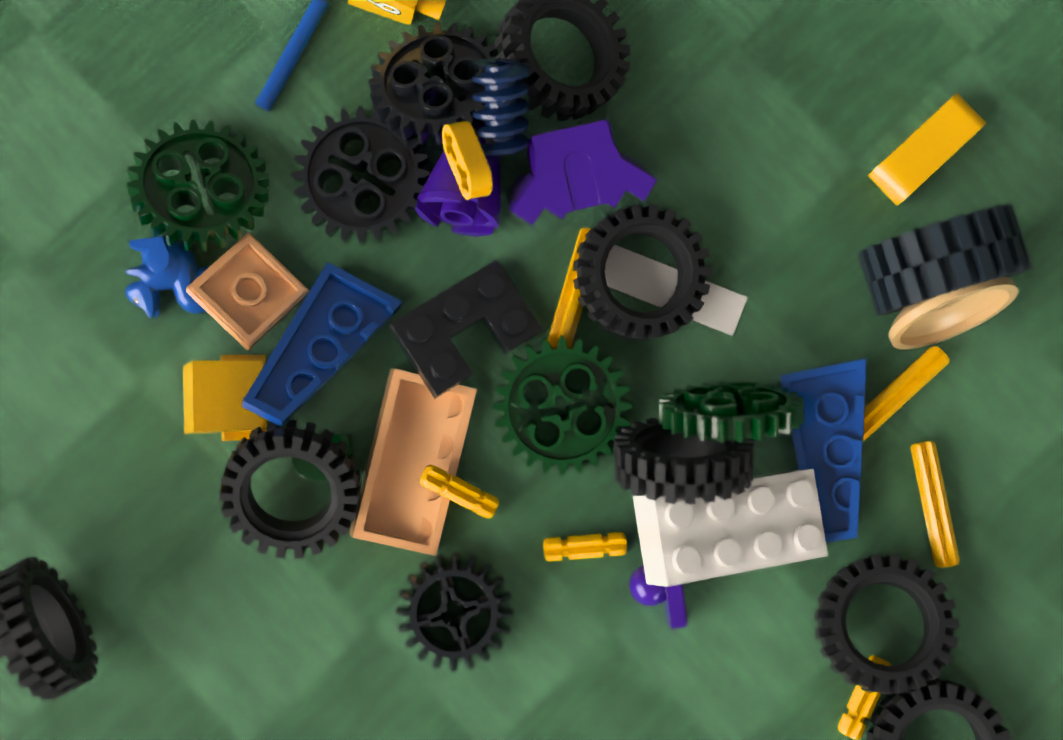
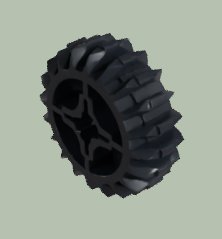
[396,552,514,672]

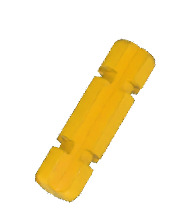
[419,464,499,519]
[543,532,627,561]
[838,655,892,740]

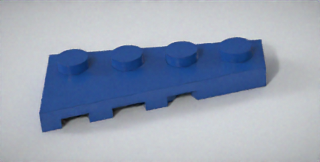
[242,262,403,427]
[780,358,867,543]

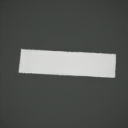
[605,245,748,336]

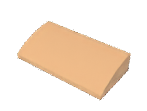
[349,368,477,556]

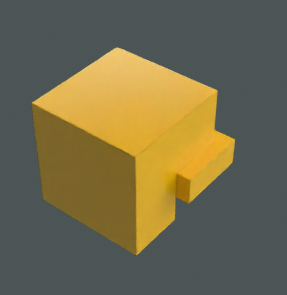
[183,354,267,441]

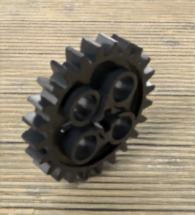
[368,22,498,145]
[292,106,430,246]

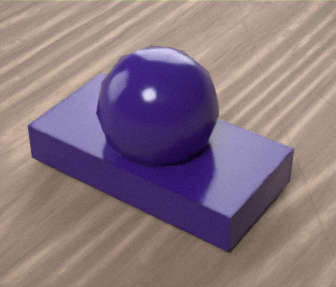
[629,565,688,629]

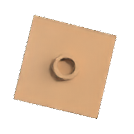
[186,232,310,351]

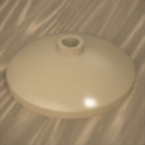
[888,276,1018,349]

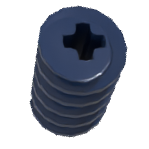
[472,58,530,156]

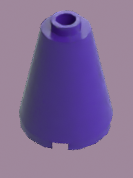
[415,122,501,237]

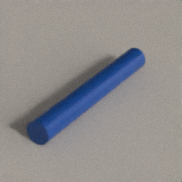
[254,0,329,112]

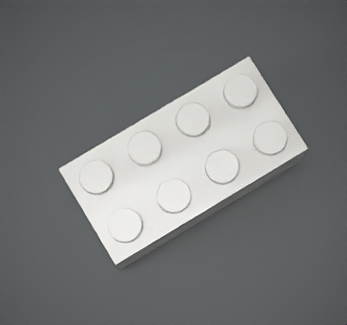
[633,469,828,586]

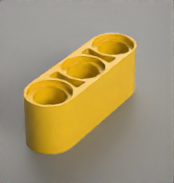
[867,92,987,206]

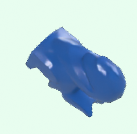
[125,236,209,318]

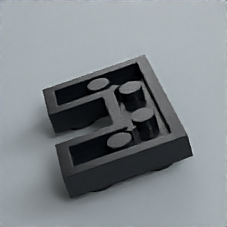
[388,260,543,399]

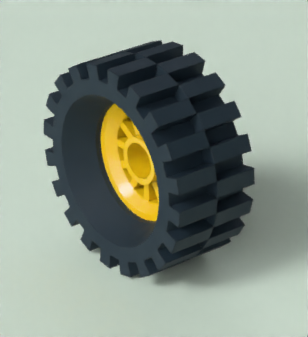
[858,203,1033,316]

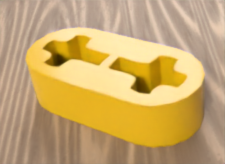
[442,121,492,200]

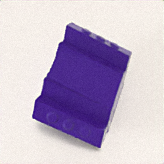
[506,120,657,225]

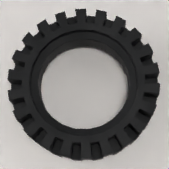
[495,0,631,121]
[573,204,712,341]
[615,418,754,504]
[219,420,360,559]
[814,554,959,694]
[0,557,98,701]
[867,678,1011,740]

